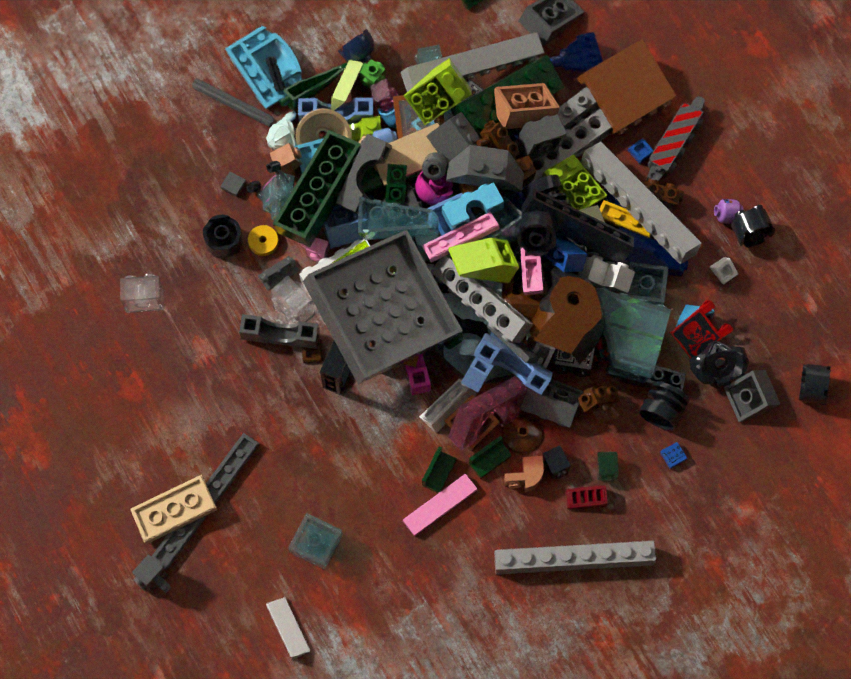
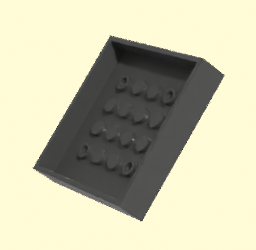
[302,230,463,385]

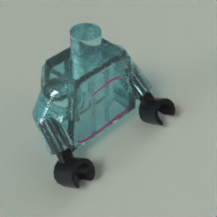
[247,161,295,220]

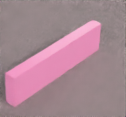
[422,212,500,263]
[403,474,477,537]

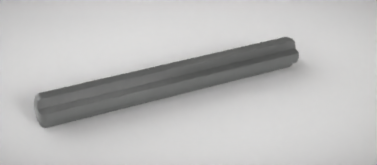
[192,78,274,126]

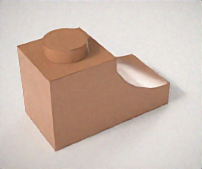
[270,143,302,179]

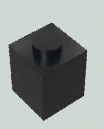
[542,445,570,479]

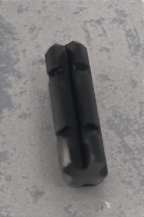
[266,56,285,92]

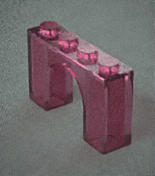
[448,376,528,450]

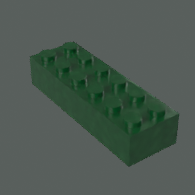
[451,55,565,136]
[273,130,361,247]

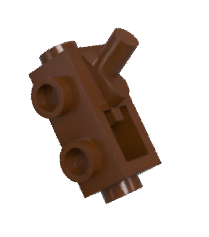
[476,120,520,160]
[641,179,684,214]
[578,385,620,419]

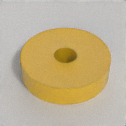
[248,225,278,256]

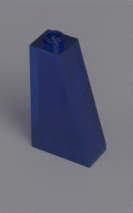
[615,227,688,276]

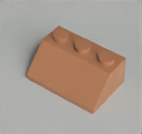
[494,83,560,129]

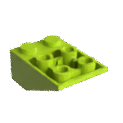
[404,58,472,125]
[542,154,607,210]
[448,238,519,283]

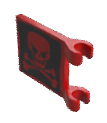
[670,300,733,359]

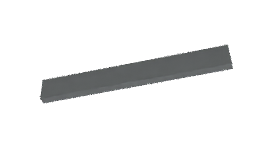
[151,433,260,571]

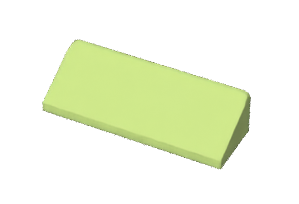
[331,60,363,111]

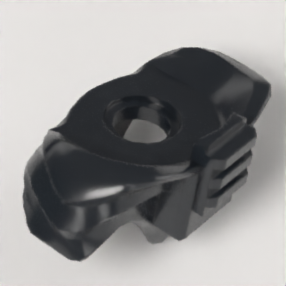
[689,341,749,387]

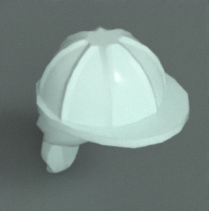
[266,111,297,151]

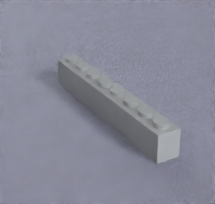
[401,32,544,92]
[580,142,702,264]
[494,541,656,574]

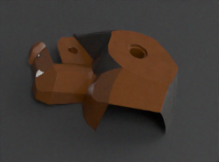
[495,262,605,365]

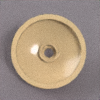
[295,109,351,145]

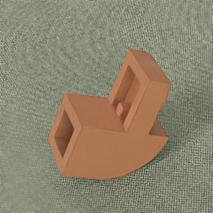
[504,456,544,492]

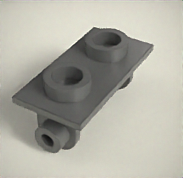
[258,256,300,291]

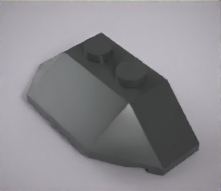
[446,145,524,192]

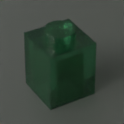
[596,452,619,482]

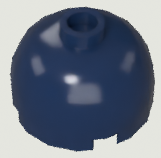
[338,29,375,64]

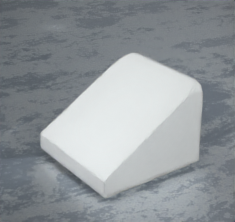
[710,257,738,284]

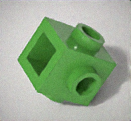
[359,59,386,92]

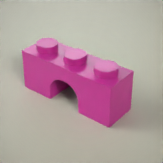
[405,354,431,395]

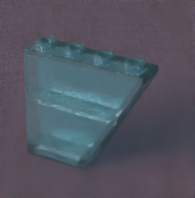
[596,287,671,378]

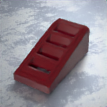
[566,485,607,509]

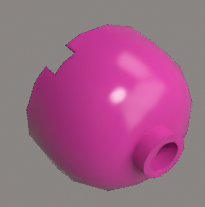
[415,171,454,205]

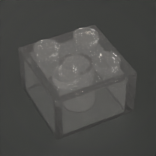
[120,274,164,313]
[270,276,316,324]

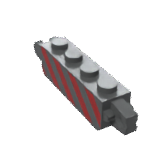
[646,96,705,181]

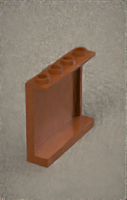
[577,39,676,135]

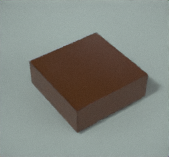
[302,343,322,363]

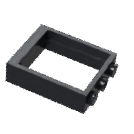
[320,341,351,395]

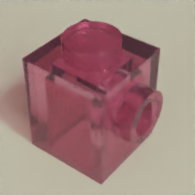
[370,79,399,112]

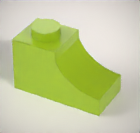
[349,116,381,142]

